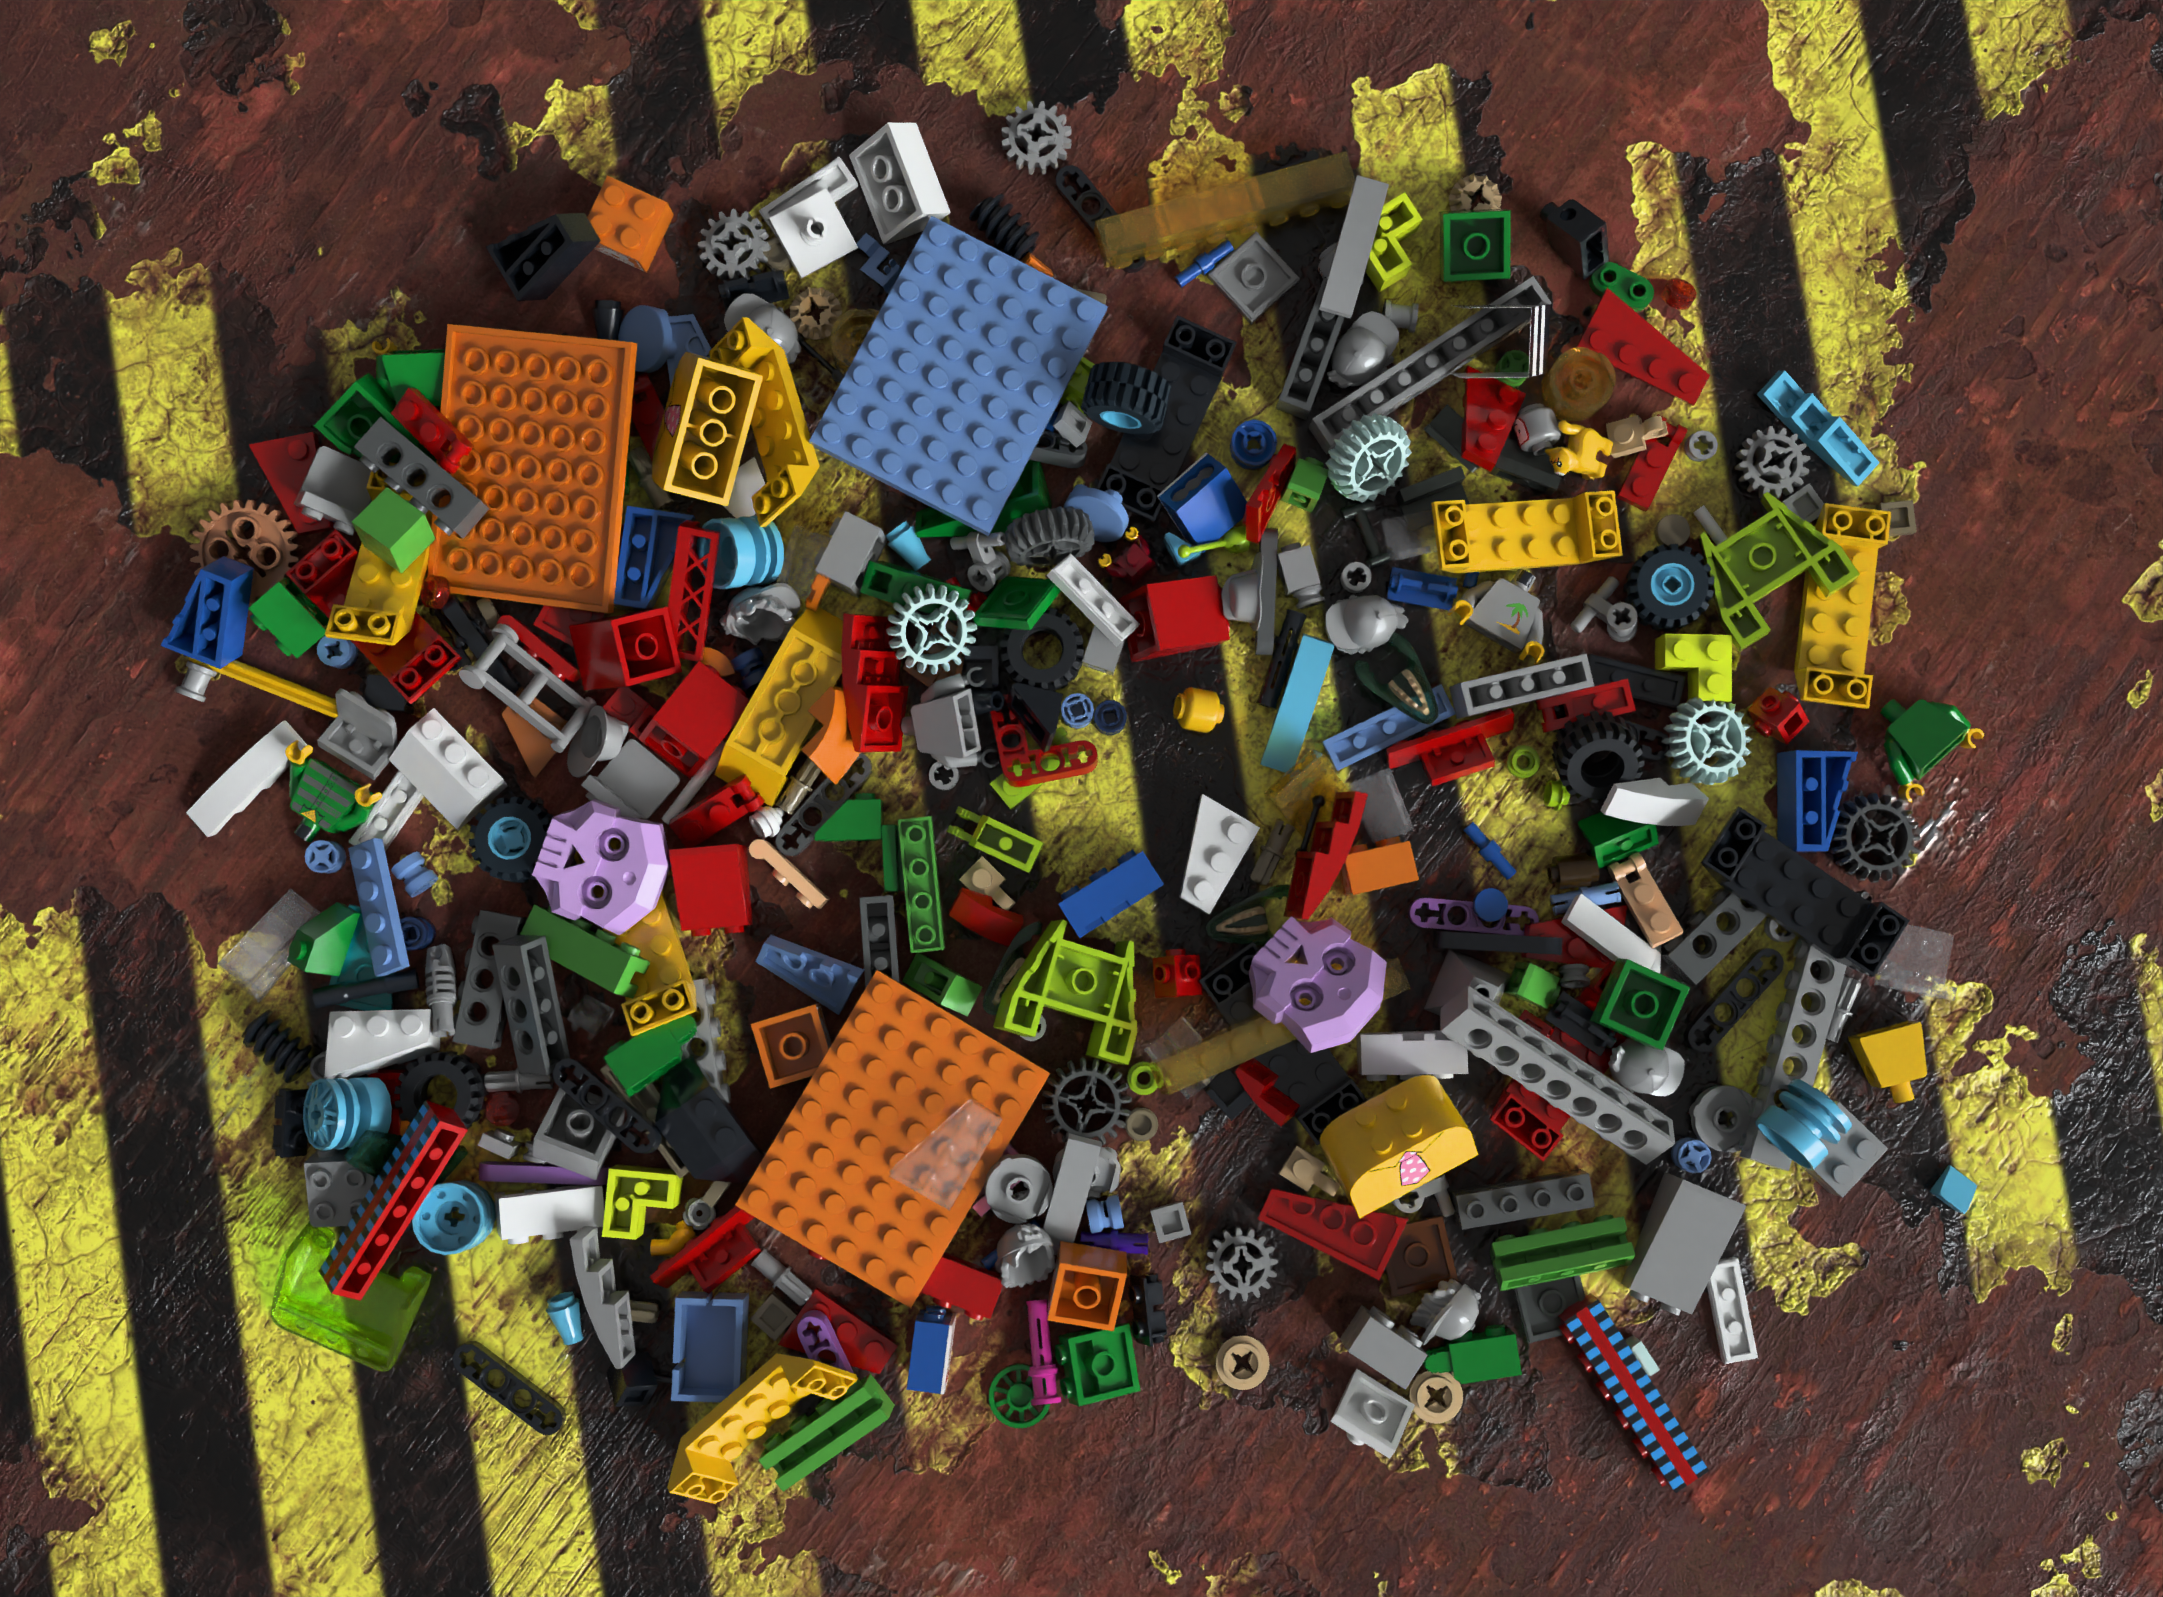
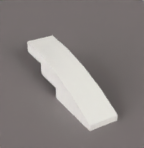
[186,721,307,837]

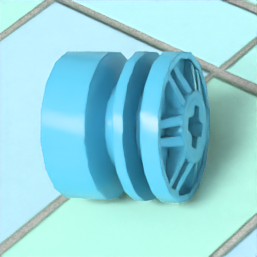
[697,515,784,589]
[303,1077,392,1150]
[1755,1079,1852,1171]
[412,1180,496,1255]

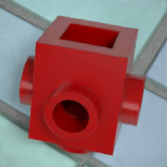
[1748,687,1809,745]
[1153,949,1202,998]

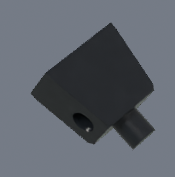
[1540,199,1609,280]

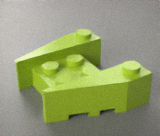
[1699,492,1860,652]
[993,920,1137,1065]

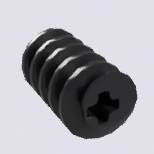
[969,193,1040,261]
[241,1009,316,1083]

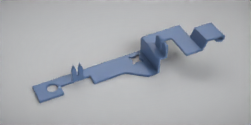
[856,233,902,294]

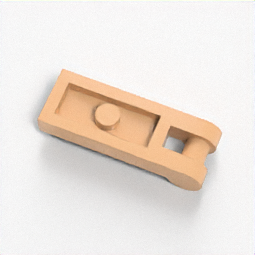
[749,839,830,909]
[1607,852,1683,949]

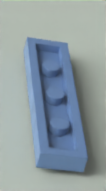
[1321,684,1456,772]
[348,838,410,976]

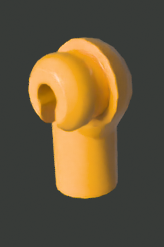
[650,1220,696,1256]

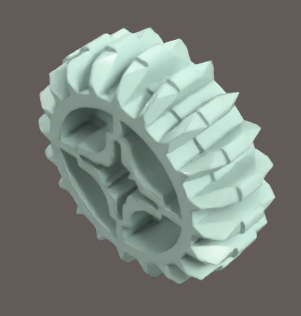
[1325,413,1412,503]
[886,584,977,674]
[1662,697,1752,785]

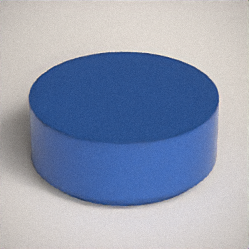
[1473,888,1508,922]

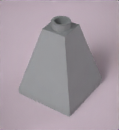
[1424,949,1511,1016]

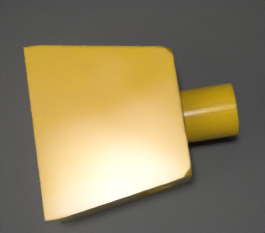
[1848,1021,1927,1103]

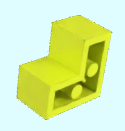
[1366,192,1423,292]
[1655,634,1732,703]
[602,1164,683,1240]

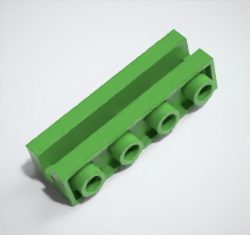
[898,816,945,953]
[520,904,650,999]
[1489,1215,1635,1291]
[758,1373,895,1491]

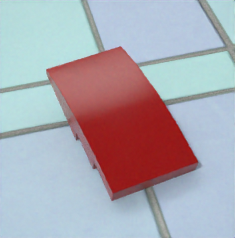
[841,613,909,752]
[1284,791,1368,920]

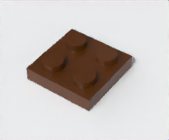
[1385,1214,1458,1297]

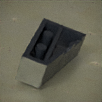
[486,213,601,302]

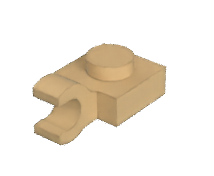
[1606,415,1668,458]
[959,856,1016,911]
[1279,1145,1340,1197]

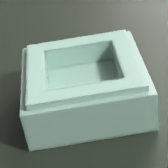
[1625,1335,1660,1376]

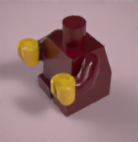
[1098,527,1156,589]

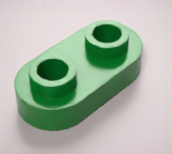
[1589,262,1654,312]

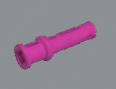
[1026,1299,1061,1405]

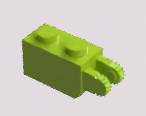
[946,806,1044,874]

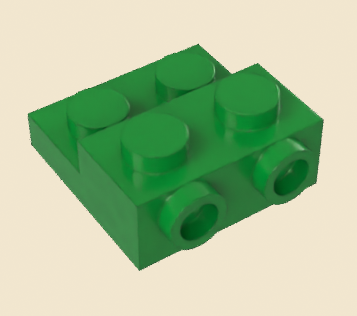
[1055,1323,1140,1406]

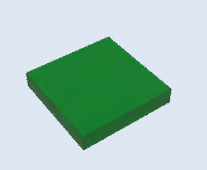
[973,576,1061,630]

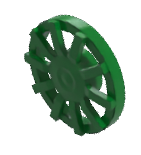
[989,1363,1050,1428]

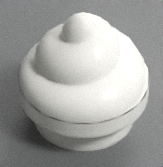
[749,806,784,839]

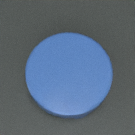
[618,305,677,373]
[1063,484,1129,542]

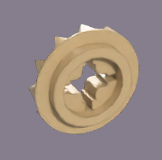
[1449,173,1502,211]
[790,287,842,340]
[1216,1335,1269,1390]
[1409,1371,1463,1424]

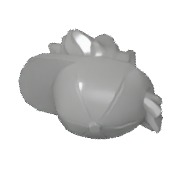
[724,294,801,364]
[1327,311,1399,388]
[719,583,801,645]
[1325,595,1409,655]
[1608,1038,1684,1097]
[994,1223,1055,1288]
[1410,1279,1481,1345]

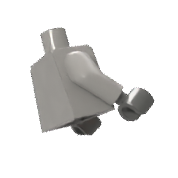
[901,666,999,768]

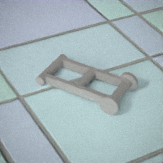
[459,624,597,753]

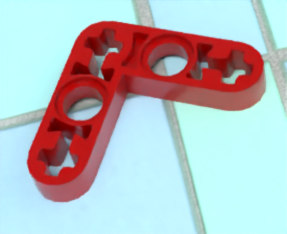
[990,694,1098,787]

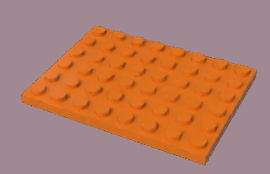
[426,324,637,613]
[735,970,1050,1308]

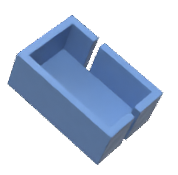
[671,1291,749,1403]

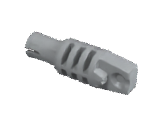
[425,944,458,1037]

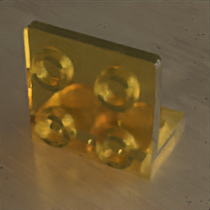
[1264,748,1350,839]

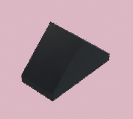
[1006,682,1063,752]

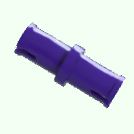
[1081,1229,1149,1255]

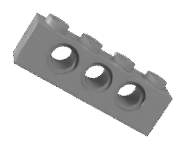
[1449,653,1594,719]
[668,978,731,1103]

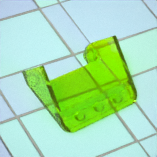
[270,1221,432,1372]

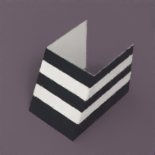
[1449,304,1550,378]

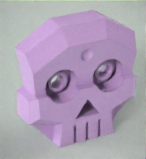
[532,799,671,936]
[1248,916,1387,1053]

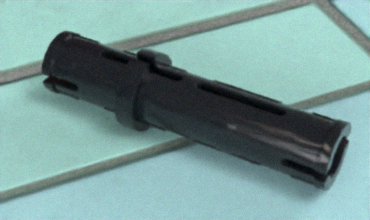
[1256,609,1307,710]

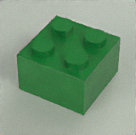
[1440,208,1511,282]
[248,576,329,658]
[1590,958,1690,1050]

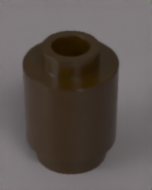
[1547,853,1599,890]

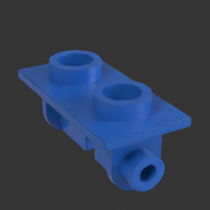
[1386,567,1458,611]

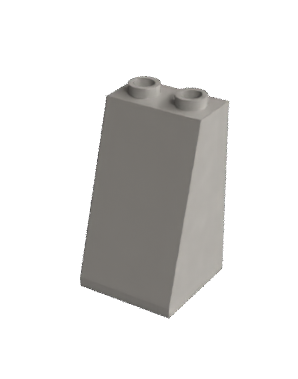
[1621,1172,1746,1316]

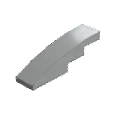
[1319,175,1389,319]
[1042,1133,1102,1255]
[570,1226,635,1369]

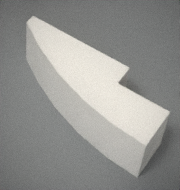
[1600,778,1709,826]

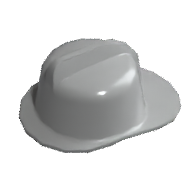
[1221,552,1263,631]
[567,705,629,778]

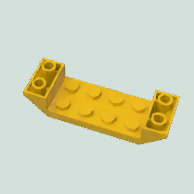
[709,317,820,527]
[325,462,432,645]
[1431,491,1623,574]
[1794,503,1891,709]
[714,607,843,807]
[574,838,697,1036]
[667,1353,858,1504]

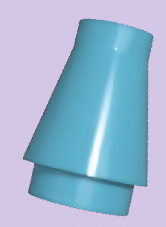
[886,521,931,571]
[546,1292,584,1345]

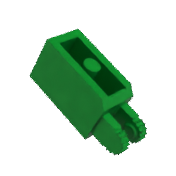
[603,1015,697,1098]
[1422,1325,1522,1384]

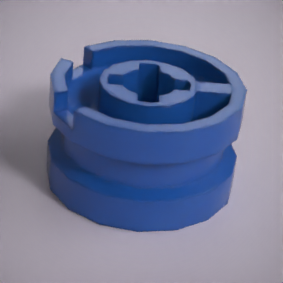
[1230,420,1277,470]

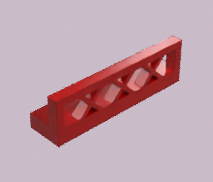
[668,520,720,662]

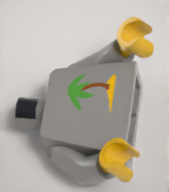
[1447,569,1544,665]

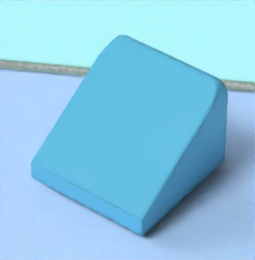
[1163,532,1202,568]
[1929,1165,1978,1214]

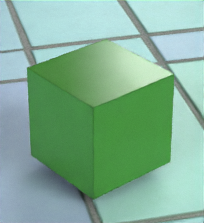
[352,487,436,574]

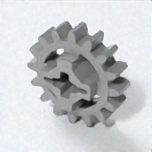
[1001,101,1072,175]
[698,209,771,281]
[1735,426,1811,498]
[1205,1226,1278,1301]

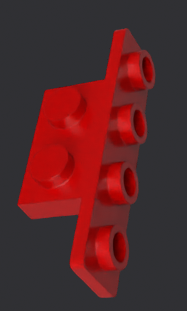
[1386,708,1514,787]
[650,1206,761,1293]

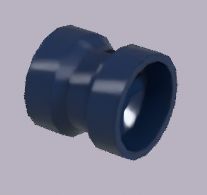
[730,647,768,692]
[1094,700,1127,736]
[400,917,436,950]

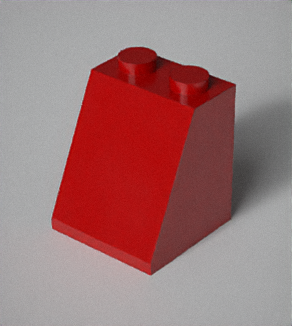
[1119,575,1230,662]
[569,607,682,690]
[638,661,750,779]
[669,844,753,937]

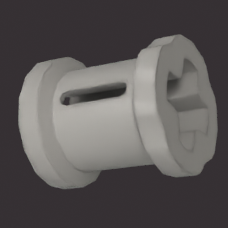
[1382,299,1418,333]
[175,661,217,702]

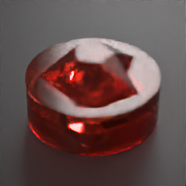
[1661,278,1697,310]
[421,575,450,609]
[485,1091,520,1126]

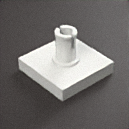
[768,188,858,279]
[1330,1369,1415,1459]

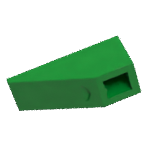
[860,561,973,621]

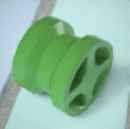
[1495,350,1529,388]

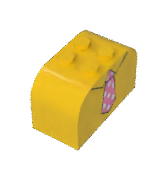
[652,352,763,506]
[1320,1075,1478,1218]

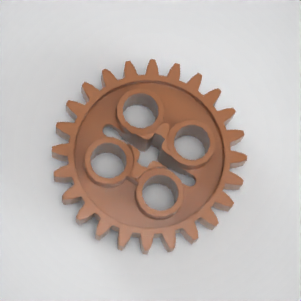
[190,500,303,605]

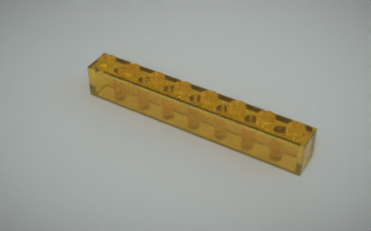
[1094,151,1355,269]
[1148,957,1411,1095]

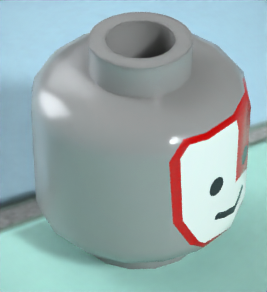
[1513,404,1561,456]

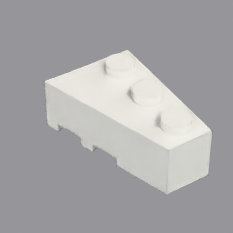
[1179,794,1260,914]
[324,1009,440,1080]
[1356,1030,1468,1081]
[494,1185,604,1244]

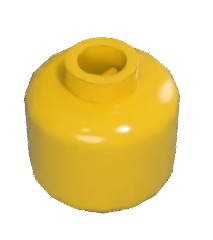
[1173,687,1224,733]

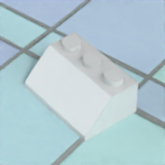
[849,122,951,244]
[389,708,508,831]

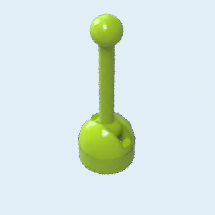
[1178,526,1250,558]

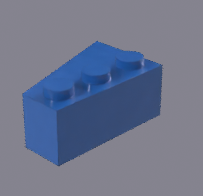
[614,506,697,612]
[160,556,254,669]
[1777,750,1858,852]
[1058,849,1164,938]

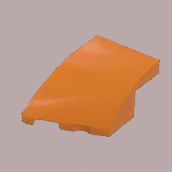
[801,686,860,785]

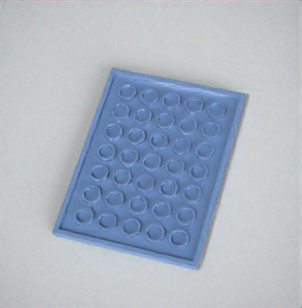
[809,216,1108,537]

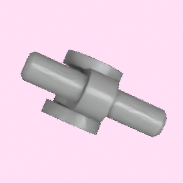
[950,531,1011,592]
[1571,576,1637,642]
[1391,1174,1455,1217]

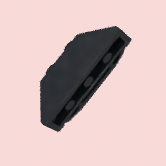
[655,1054,765,1184]

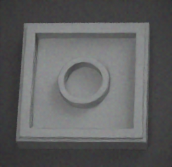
[1208,231,1300,324]

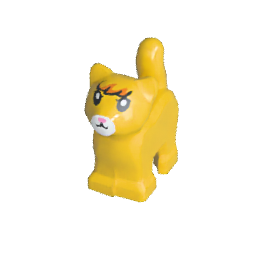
[1545,420,1613,480]

